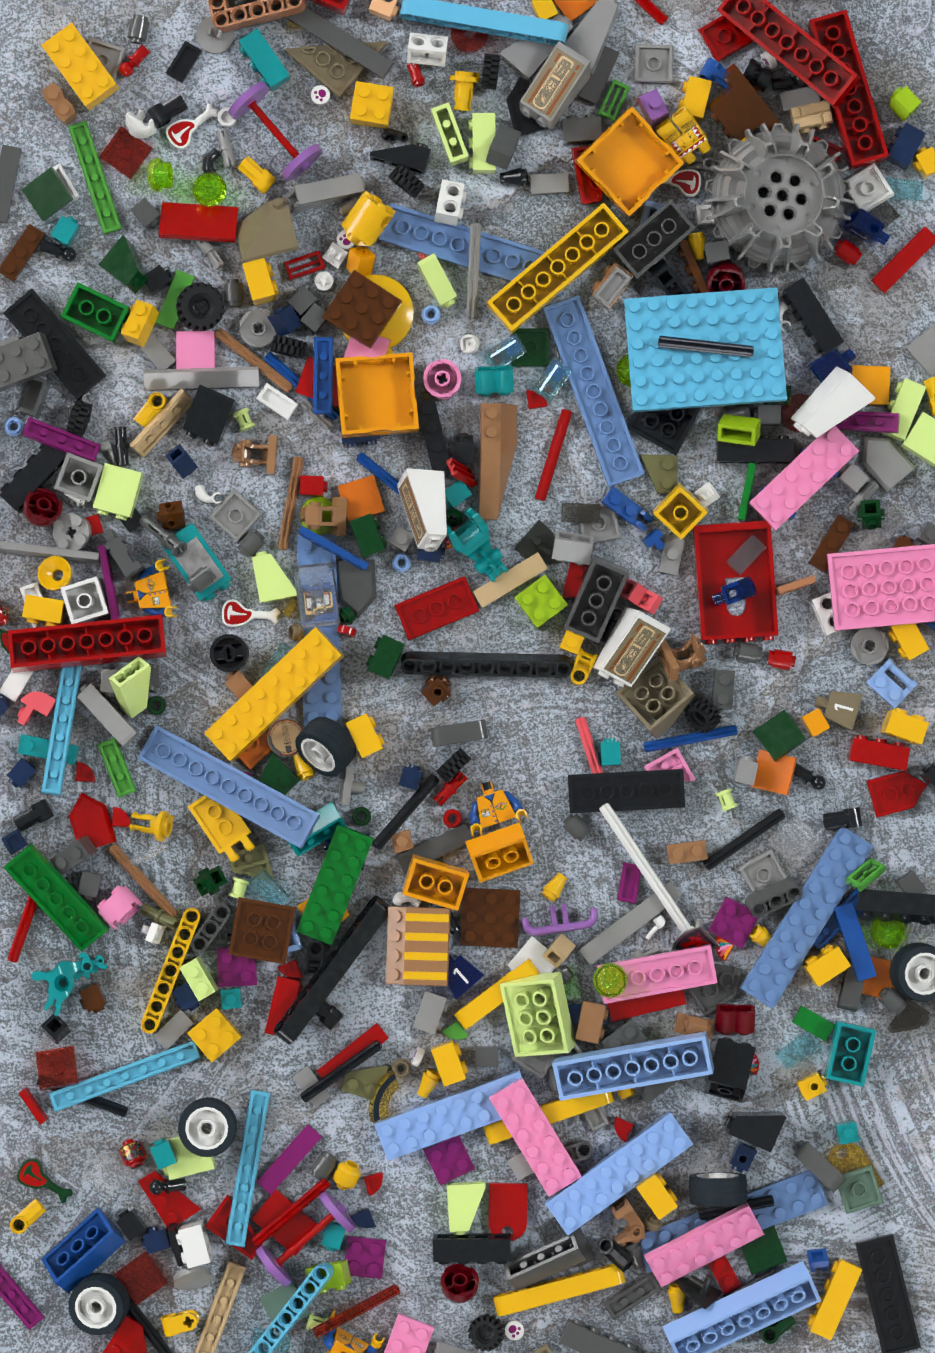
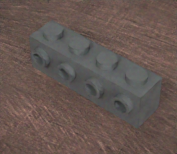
[504,1233,586,1291]

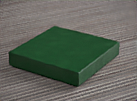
[22,167,74,221]
[511,328,549,367]
[753,710,806,762]
[741,1225,788,1275]

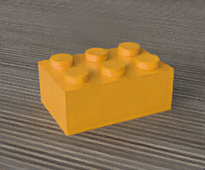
[465,822,534,883]
[402,854,469,911]

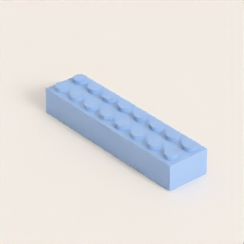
[552,1031,714,1101]
[374,1070,522,1161]
[544,1111,693,1235]
[662,1261,821,1353]

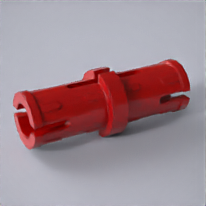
[433,770,468,806]

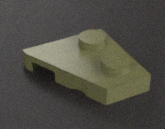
[641,454,678,494]
[228,844,274,880]
[341,1065,389,1101]

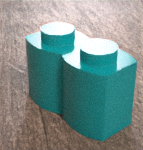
[475,365,514,396]

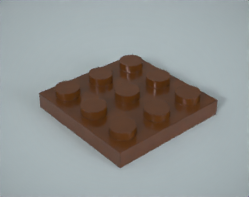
[322,270,402,349]
[460,887,521,948]
[228,897,296,964]

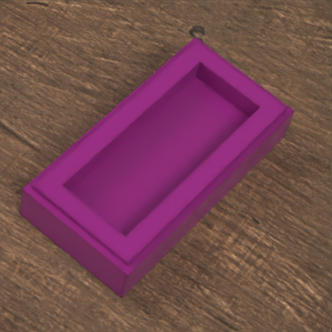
[617,862,641,904]

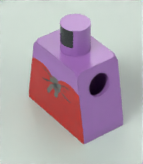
[636,89,669,131]

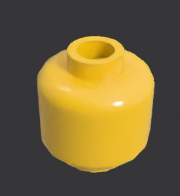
[333,1160,361,1190]

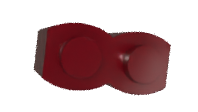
[715,1004,755,1036]

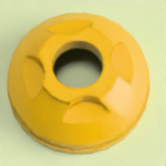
[37,556,72,591]

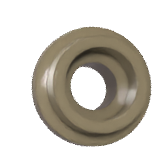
[288,623,304,642]
[392,1058,411,1078]
[644,1215,663,1232]

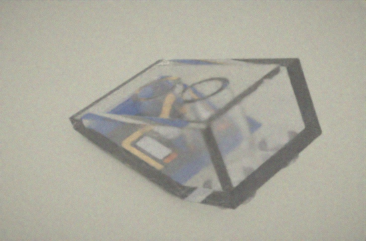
[294,562,340,628]

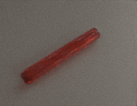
[312,1284,400,1338]

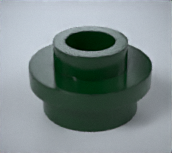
[446,508,463,527]
[339,607,356,625]
[147,696,166,715]
[352,807,371,826]

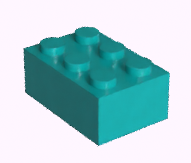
[824,1020,876,1087]

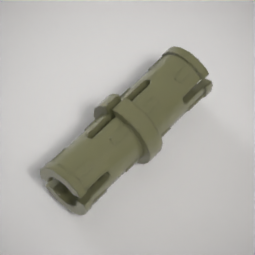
[140,903,179,930]

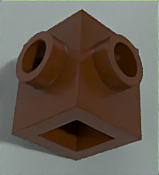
[156,500,186,530]
[421,675,452,706]

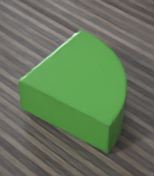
[442,1020,468,1040]

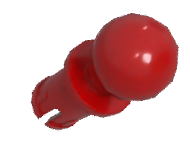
[119,45,150,77]

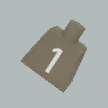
[814,691,862,730]

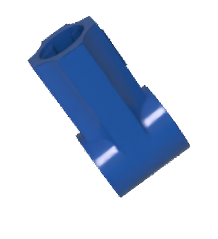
[699,58,728,89]

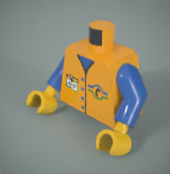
[125,559,177,618]
[469,781,529,837]
[323,1310,384,1353]

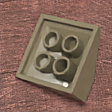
[236,197,299,263]
[616,657,695,739]

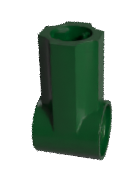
[759,1316,796,1344]

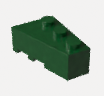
[259,753,301,796]

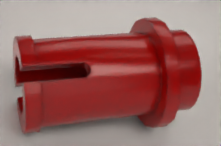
[407,63,426,88]

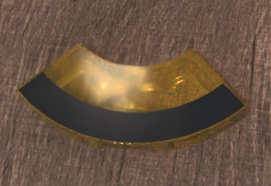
[369,1071,399,1123]

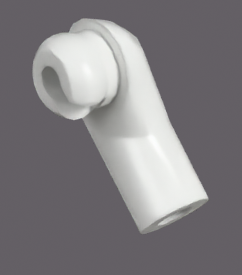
[393,892,422,907]

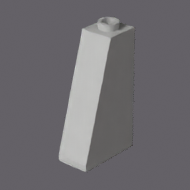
[565,0,619,75]
[500,15,573,82]
[286,173,365,214]
[77,683,140,747]

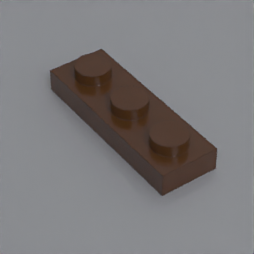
[0,224,46,282]
[677,240,709,293]
[808,514,855,573]

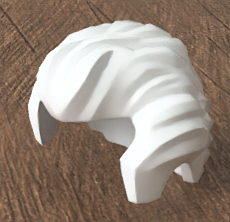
[125,110,157,139]

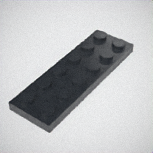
[3,289,107,400]
[568,769,685,813]
[855,1233,921,1353]

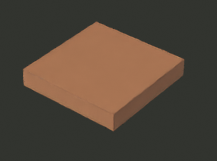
[775,575,816,596]

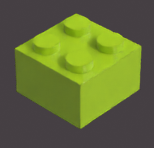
[514,575,568,629]

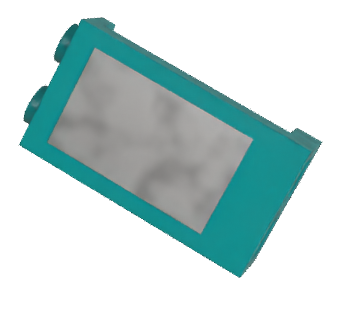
[161,523,233,602]

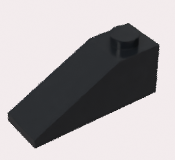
[369,143,431,175]
[648,258,691,296]

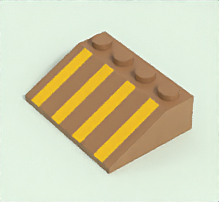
[386,906,451,986]

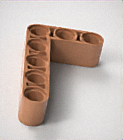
[208,0,306,33]

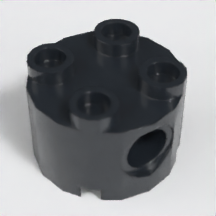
[210,634,249,673]

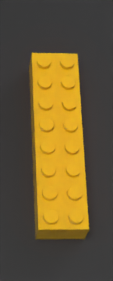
[486,203,629,334]
[204,627,344,761]

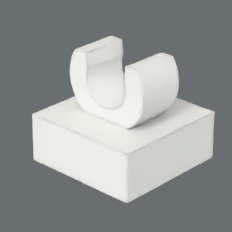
[322,242,349,269]
[693,482,720,507]
[140,922,166,944]

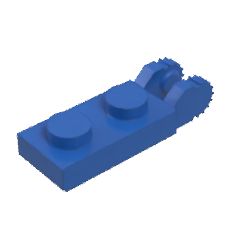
[601,486,654,532]

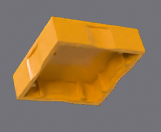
[575,107,684,217]
[335,352,419,438]

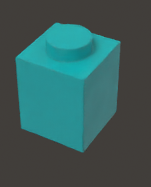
[50,216,81,247]
[445,480,472,508]
[600,738,621,766]
[220,987,243,1010]
[834,1120,860,1145]
[150,1138,178,1170]
[321,1221,345,1252]

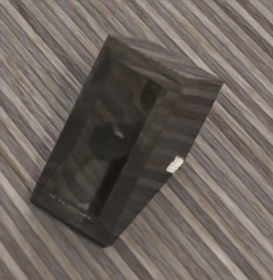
[886,999,930,1033]

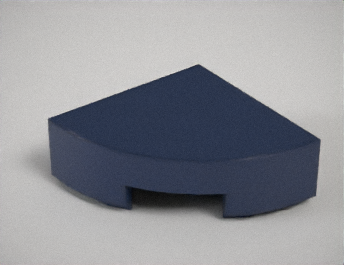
[351,1208,376,1228]

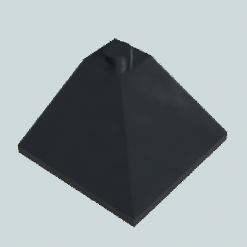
[627,407,704,456]

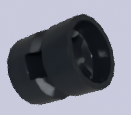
[743,58,775,93]

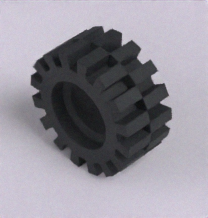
[481,53,500,90]
[389,164,425,198]
[270,335,307,359]
[66,400,93,437]
[684,696,721,734]
[436,748,471,782]
[468,1314,505,1352]

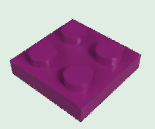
[708,897,759,948]
[217,948,257,987]
[424,1135,475,1186]
[345,1235,386,1279]

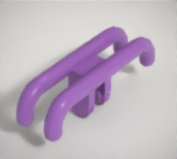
[521,903,598,936]

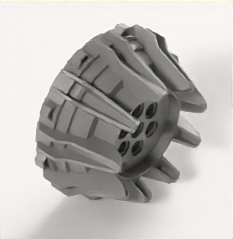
[703,123,854,273]

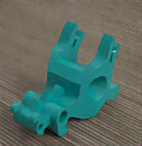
[446,508,509,582]
[31,952,108,1017]

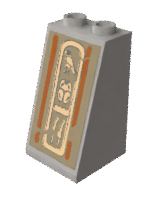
[520,41,591,130]

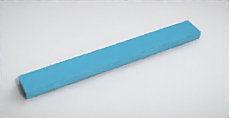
[41,666,82,796]
[49,1041,201,1112]
[225,1090,270,1247]

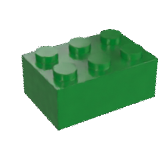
[61,282,130,345]

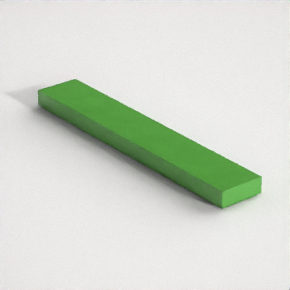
[68,121,122,235]

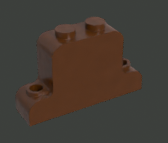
[710,64,781,140]

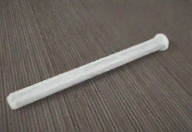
[599,803,694,934]

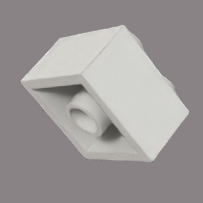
[60,577,110,624]
[176,1219,214,1268]

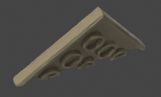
[284,41,388,99]

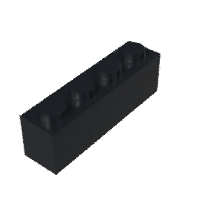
[782,277,844,356]
[417,398,451,476]
[716,435,794,464]
[0,444,67,512]
[857,889,935,925]
[433,1233,512,1265]

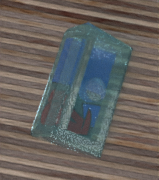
[485,333,527,367]
[533,357,572,402]

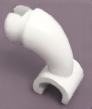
[779,302,791,333]
[195,485,222,505]

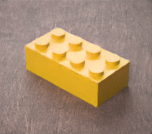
[41,22,120,111]

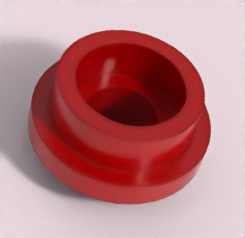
[443,809,462,828]

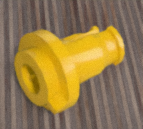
[449,71,480,111]
[130,811,174,842]

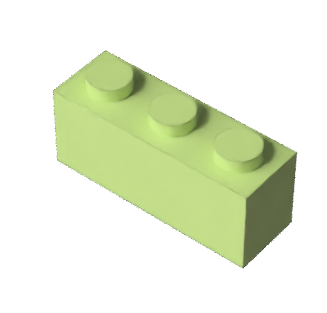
[431,103,469,167]
[468,113,496,174]
[882,378,926,442]

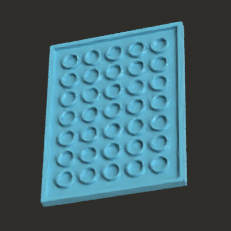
[624,287,787,412]

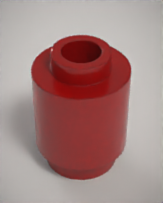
[834,239,863,266]
[767,649,796,671]

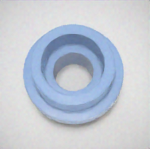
[421,305,440,324]
[4,417,24,436]
[392,553,411,572]

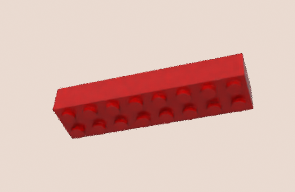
[717,0,860,108]
[807,10,889,171]
[7,614,167,673]

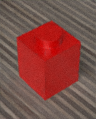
[300,475,328,497]

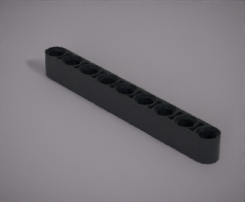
[400,651,572,678]
[273,895,390,1045]

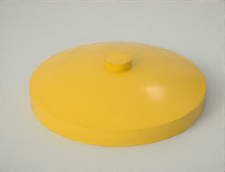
[343,275,414,348]

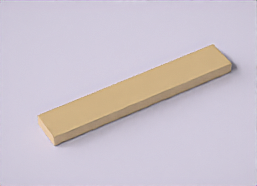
[194,1260,247,1353]

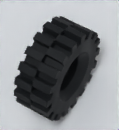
[176,282,225,331]

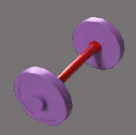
[228,81,323,181]
[256,1190,356,1287]

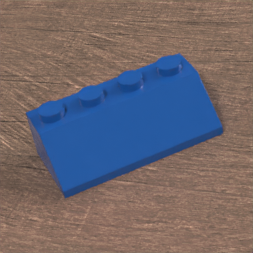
[41,1207,126,1294]

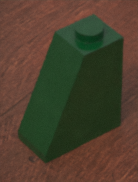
[98,235,148,294]

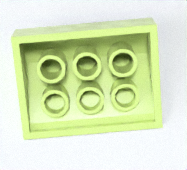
[500,972,576,1057]

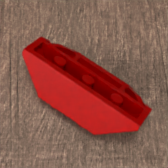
[103,1316,147,1353]

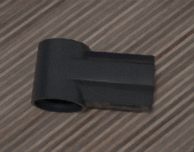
[147,94,188,128]
[13,799,54,832]
[823,807,863,830]
[315,1000,344,1030]
[597,1237,635,1272]

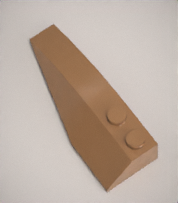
[478,403,517,520]

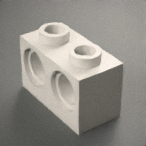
[407,33,448,67]
[434,179,467,226]
[810,592,836,636]

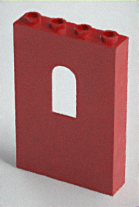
[693,521,779,644]

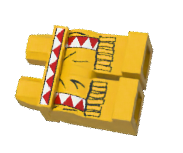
[655,105,711,165]

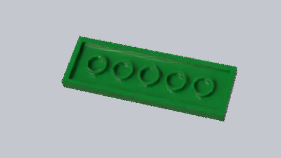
[296,824,374,945]
[3,843,110,952]

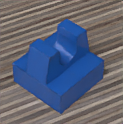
[641,528,665,551]
[807,1248,829,1272]

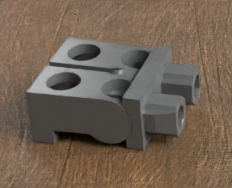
[103,529,145,580]

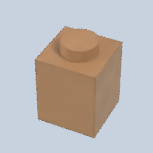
[224,670,253,699]
[391,829,414,853]

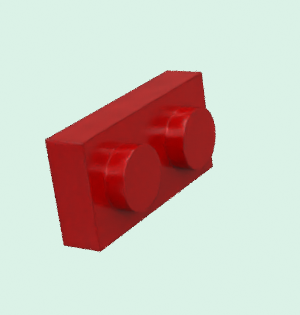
[708,1255,741,1294]

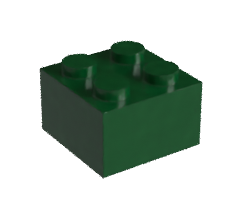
[349,513,387,560]
[366,634,405,680]

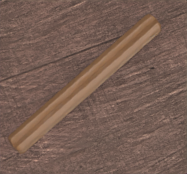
[215,328,293,393]
[278,456,304,550]
[108,844,178,917]

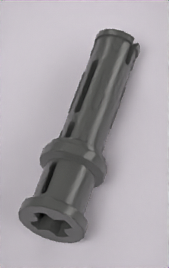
[140,515,187,557]

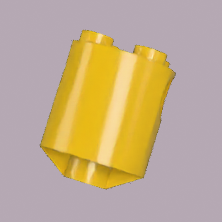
[341,190,396,247]

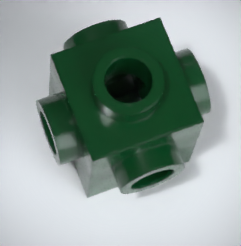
[857,499,885,530]
[193,865,228,896]

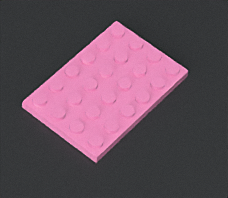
[827,544,935,631]

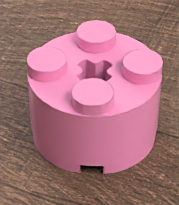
[423,359,461,400]
[97,885,142,930]

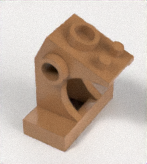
[232,435,278,476]
[300,497,347,536]
[657,633,707,681]
[674,1012,716,1039]
[609,1195,645,1246]

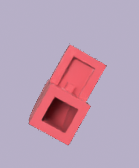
[620,578,664,615]
[17,691,56,726]

